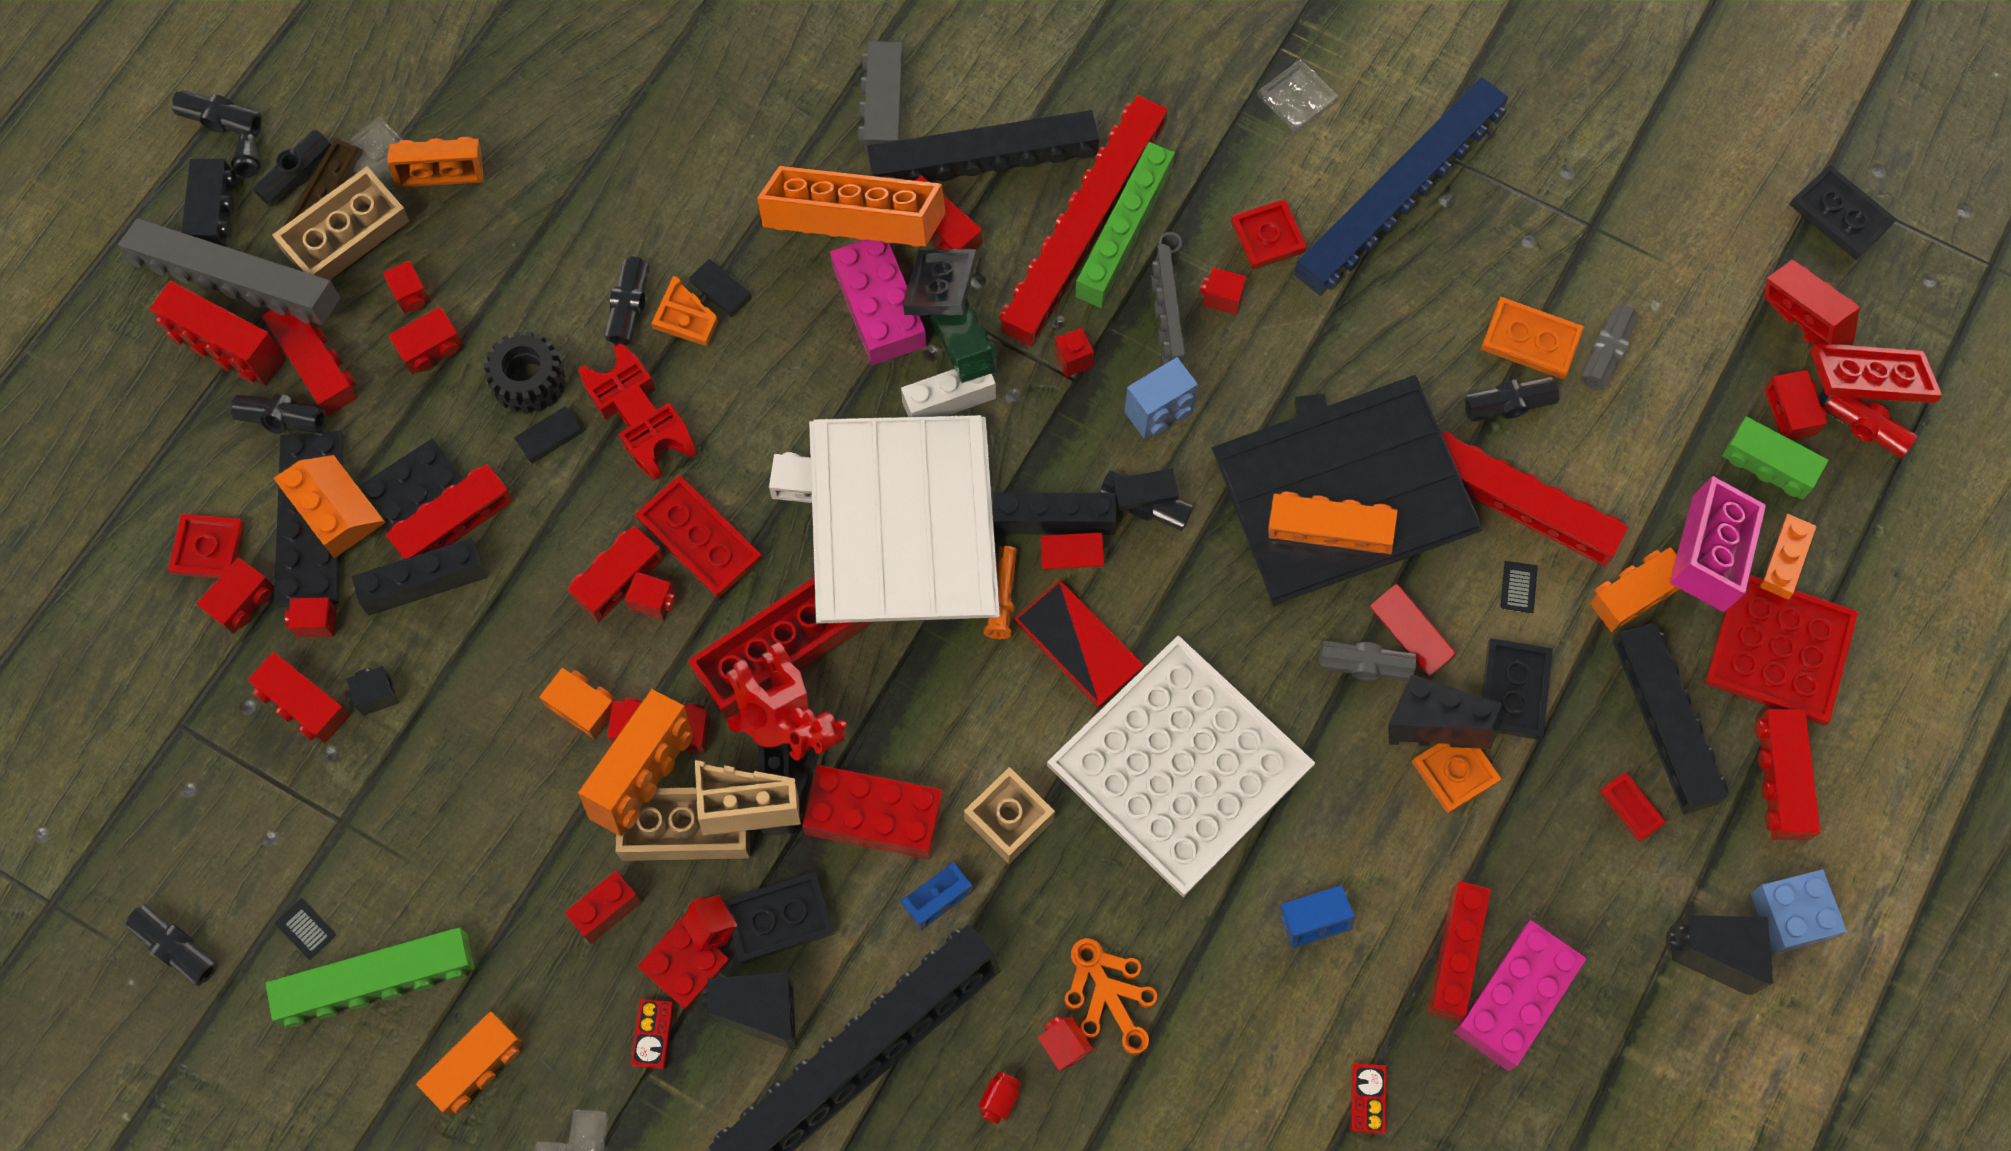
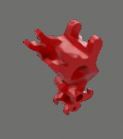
[726,642,847,760]

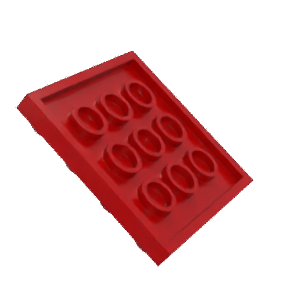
[1703,575,1859,726]

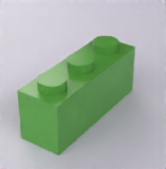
[1722,416,1828,500]

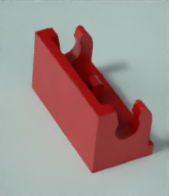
[1040,533,1104,570]

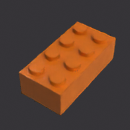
[578,689,692,836]

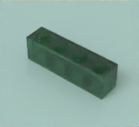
[926,299,997,383]

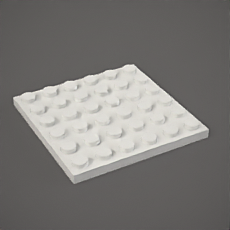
[1047,636,1315,898]

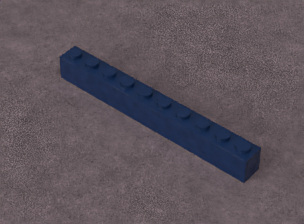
[1294,77,1508,296]

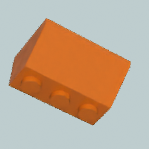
[387,137,484,188]
[274,455,385,558]

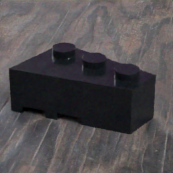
[1388,675,1502,749]
[758,743,820,835]

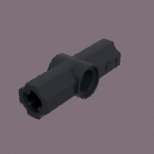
[172,90,262,136]
[252,130,331,207]
[605,256,650,346]
[1464,377,1559,422]
[231,394,327,434]
[1099,470,1193,531]
[125,904,218,986]

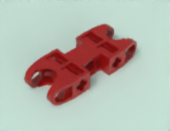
[578,343,697,481]

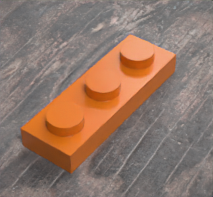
[1760,514,1816,600]

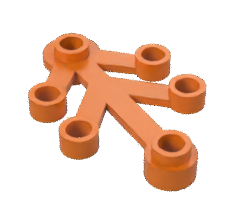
[1064,938,1157,1055]

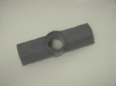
[1580,305,1639,390]
[1318,641,1416,682]

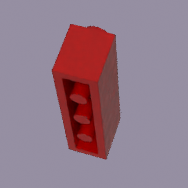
[262,310,358,416]
[385,464,514,559]
[1755,709,1821,840]
[1426,881,1491,1022]

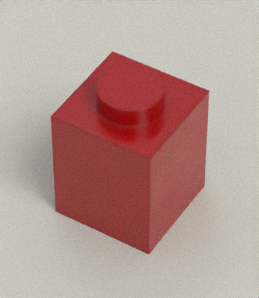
[383,260,430,314]
[1199,267,1246,315]
[1054,328,1094,378]
[625,572,676,620]
[285,598,337,638]
[681,895,737,952]
[1037,1016,1094,1071]

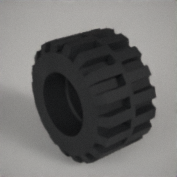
[484,331,566,414]

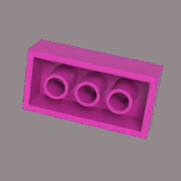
[830,240,927,366]
[1670,476,1766,612]
[1453,920,1587,1071]

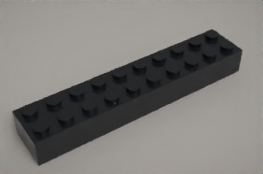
[709,924,1001,1151]

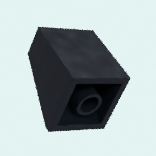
[1666,915,1773,995]
[702,972,797,1050]

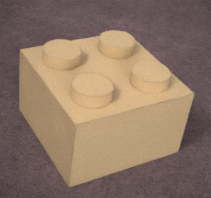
[964,767,1055,864]

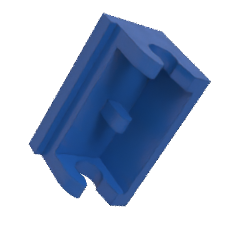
[900,862,973,930]
[1280,885,1355,948]

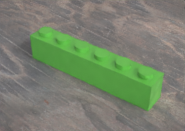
[1075,142,1175,308]
[265,927,475,1028]

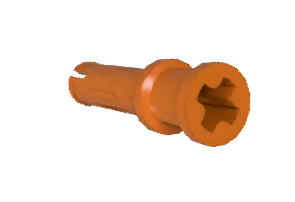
[984,546,1018,639]

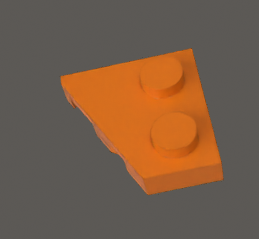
[651,276,718,346]

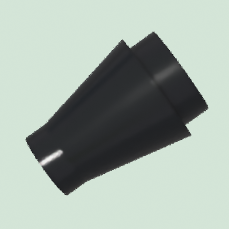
[231,133,261,177]

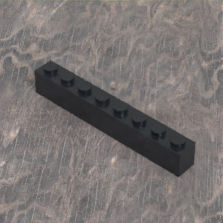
[867,110,1099,181]

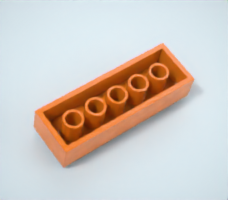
[757,166,945,247]

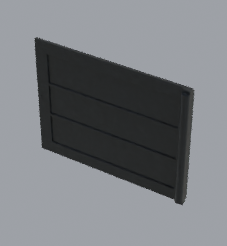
[1212,375,1482,607]

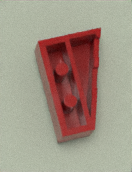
[1764,260,1860,346]

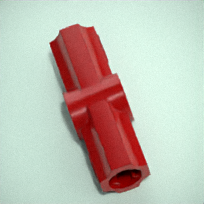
[1824,396,1918,458]

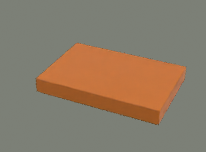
[1480,297,1584,380]

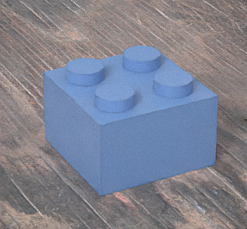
[1124,357,1198,439]
[1750,869,1847,955]

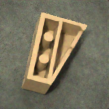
[695,760,801,835]

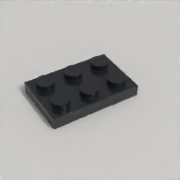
[1789,165,1897,260]
[903,249,977,316]
[358,438,463,533]
[1482,638,1552,740]
[723,871,835,965]

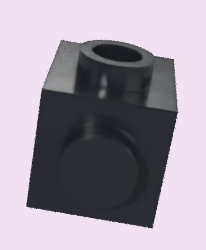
[345,666,399,716]

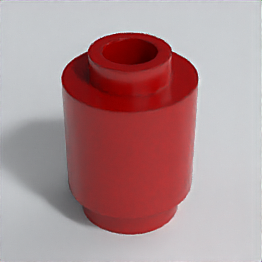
[977,1071,1021,1125]

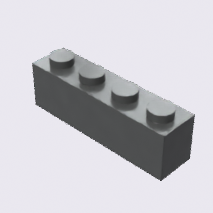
[858,41,903,155]

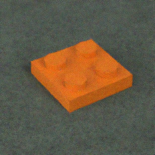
[1412,743,1502,814]

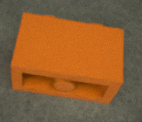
[539,667,614,740]

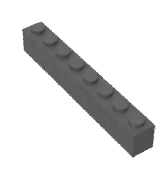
[118,218,341,326]

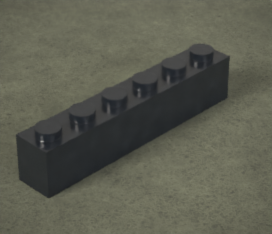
[1613,623,1728,815]

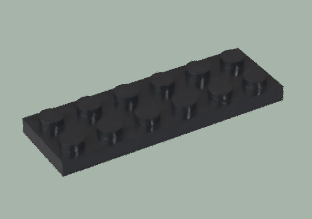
[274,431,344,608]

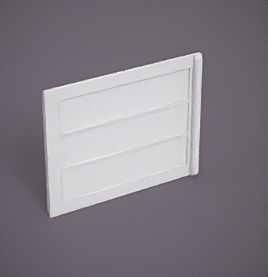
[809,415,1000,624]

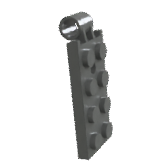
[1150,232,1185,366]

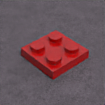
[1230,199,1307,270]
[168,514,245,579]
[637,918,730,1011]

